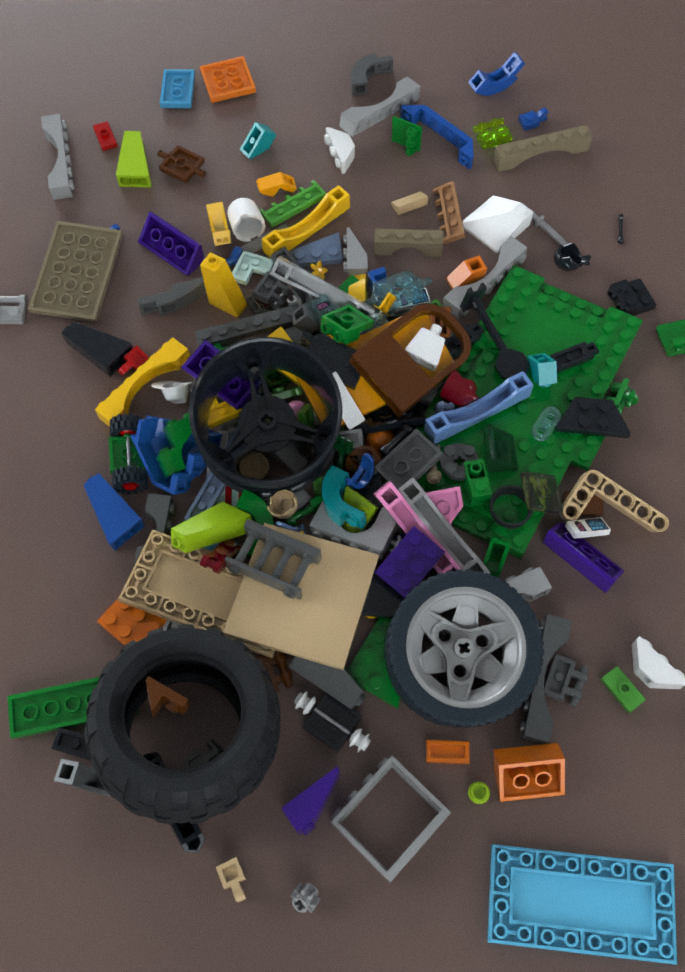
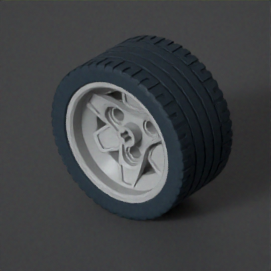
[384,569,544,728]

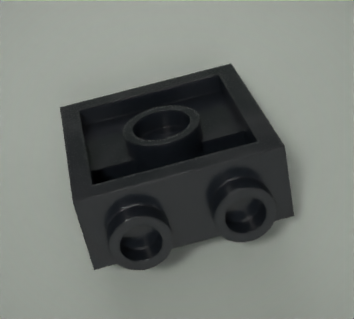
[607,278,657,316]

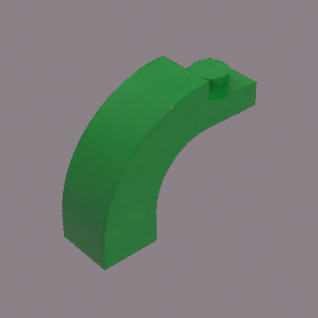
[236,489,274,560]

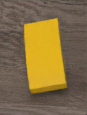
[348,273,368,303]

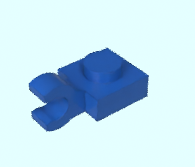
[518,108,549,131]

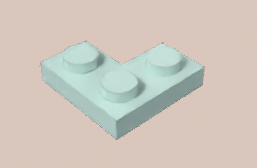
[232,251,275,285]

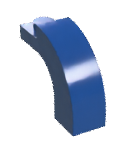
[468,51,525,96]

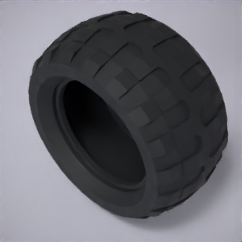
[85,624,281,824]

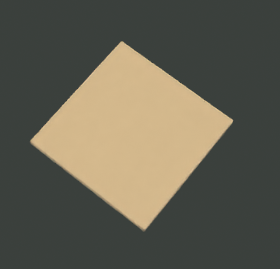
[223,523,379,670]

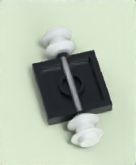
[294,691,371,753]

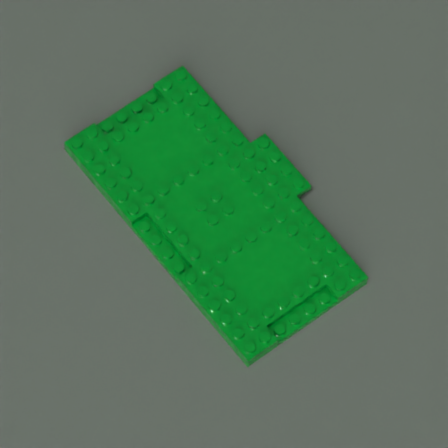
[384,265,643,560]

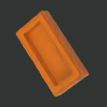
[426,740,470,764]

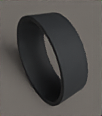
[490,485,534,529]

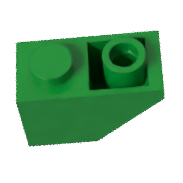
[463,459,492,507]

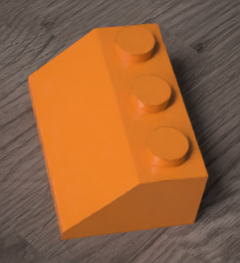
[493,743,565,802]

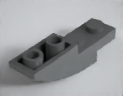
[137,277,206,316]

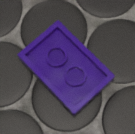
[375,526,445,598]

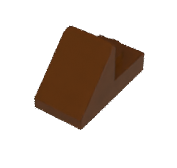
[146,676,189,718]

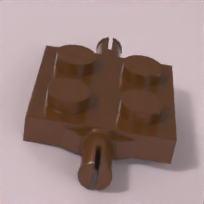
[157,145,206,183]

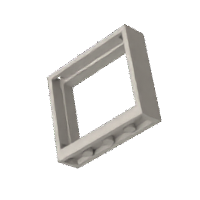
[331,756,451,883]

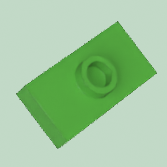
[600,666,646,714]

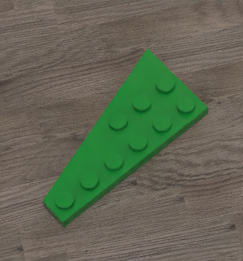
[348,583,420,710]

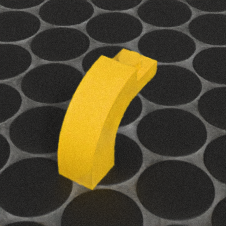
[206,202,232,246]

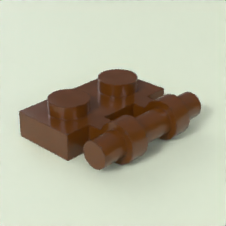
[253,651,293,693]

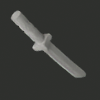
[522,203,568,245]

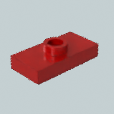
[93,121,118,151]

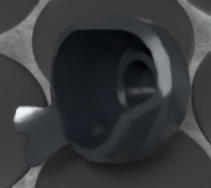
[554,243,591,272]

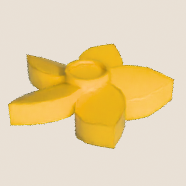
[310,260,328,280]

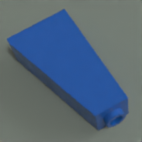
[83,473,145,551]

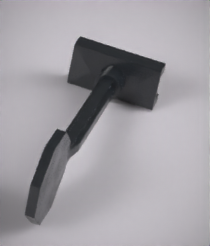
[460,282,530,379]

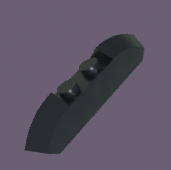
[143,752,205,853]

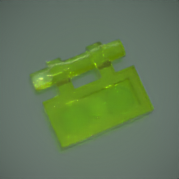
[473,118,513,150]

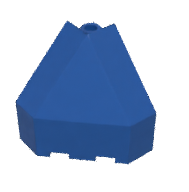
[130,415,222,495]

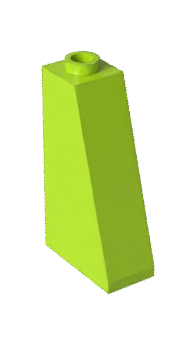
[116,131,152,188]
[171,501,251,553]

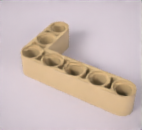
[559,470,669,532]

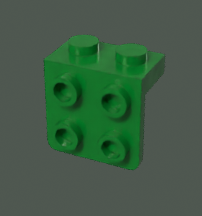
[655,319,685,357]

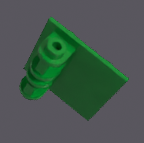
[392,115,422,156]

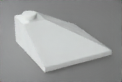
[463,196,533,254]

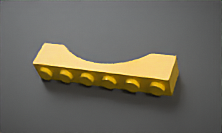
[261,185,350,259]
[95,337,190,427]

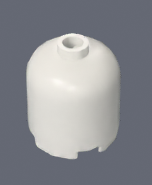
[227,198,266,242]

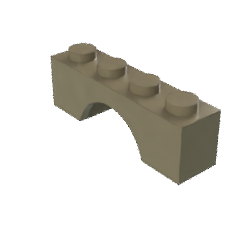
[374,228,443,257]

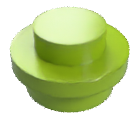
[468,781,490,804]

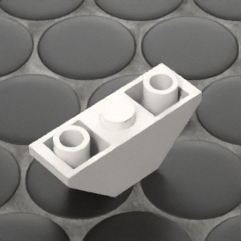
[324,127,355,174]
[631,636,685,689]

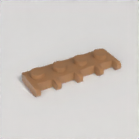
[433,181,466,244]

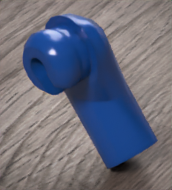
[225,246,243,267]

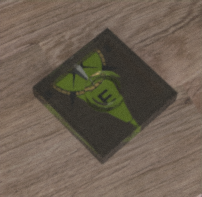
[520,471,563,514]

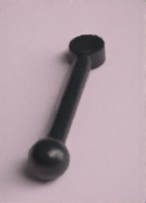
[617,214,624,244]

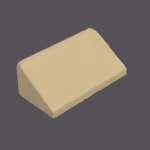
[391,191,428,215]

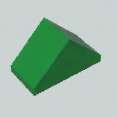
[483,536,511,578]

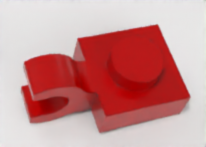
[117,345,149,376]

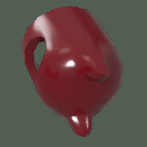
[440,370,479,407]

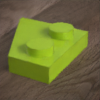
[341,486,379,533]

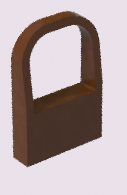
[349,304,471,418]

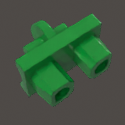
[606,378,639,414]

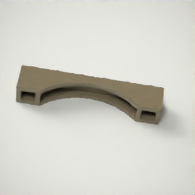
[493,125,593,172]

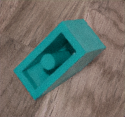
[239,122,277,159]
[527,353,557,387]

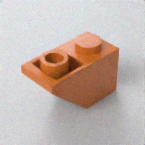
[446,255,487,289]

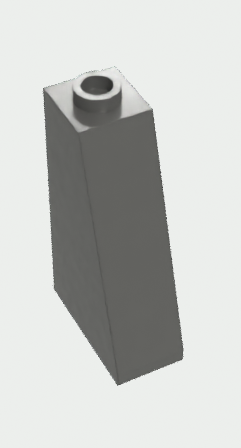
[289,656,366,709]

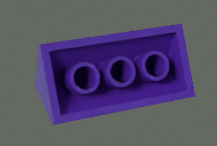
[138,211,205,276]
[181,340,261,410]
[543,521,625,593]

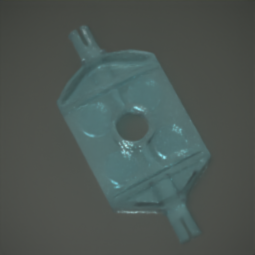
[362,271,432,314]

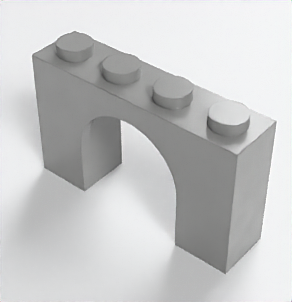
[309,494,400,561]

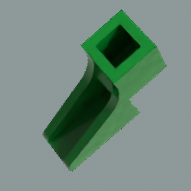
[156,412,192,478]

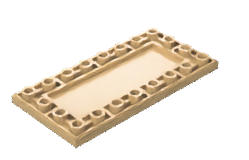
[118,529,276,658]

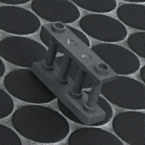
[225,519,322,600]

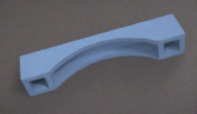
[424,371,534,445]

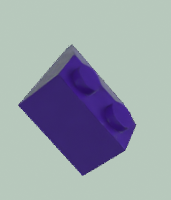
[281,767,340,835]

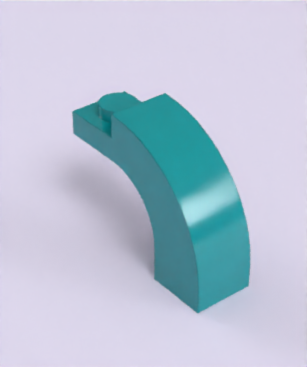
[322,465,366,529]

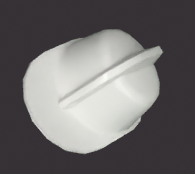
[151,381,192,404]

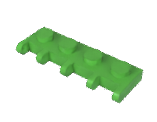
[260,180,326,228]

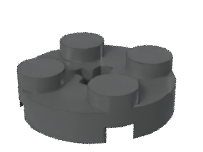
[440,443,479,481]

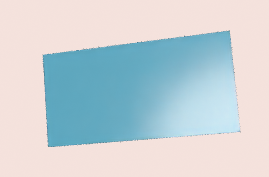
[487,844,677,965]

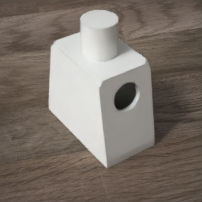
[405,324,445,372]

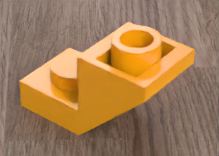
[256,172,297,197]

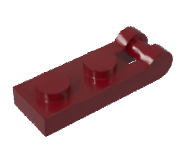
[200,540,242,574]

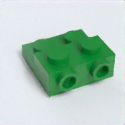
[321,304,374,345]

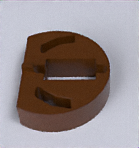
[345,445,384,482]

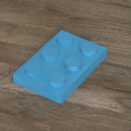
[160,69,195,108]

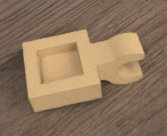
[216,857,246,903]

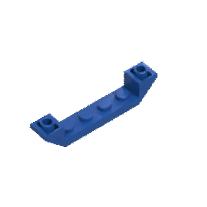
[400,105,474,170]

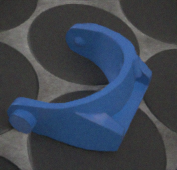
[345,453,374,490]

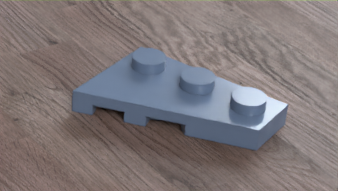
[290,232,343,267]

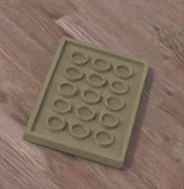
[28,221,123,323]

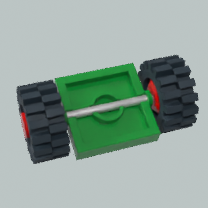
[108,413,148,494]

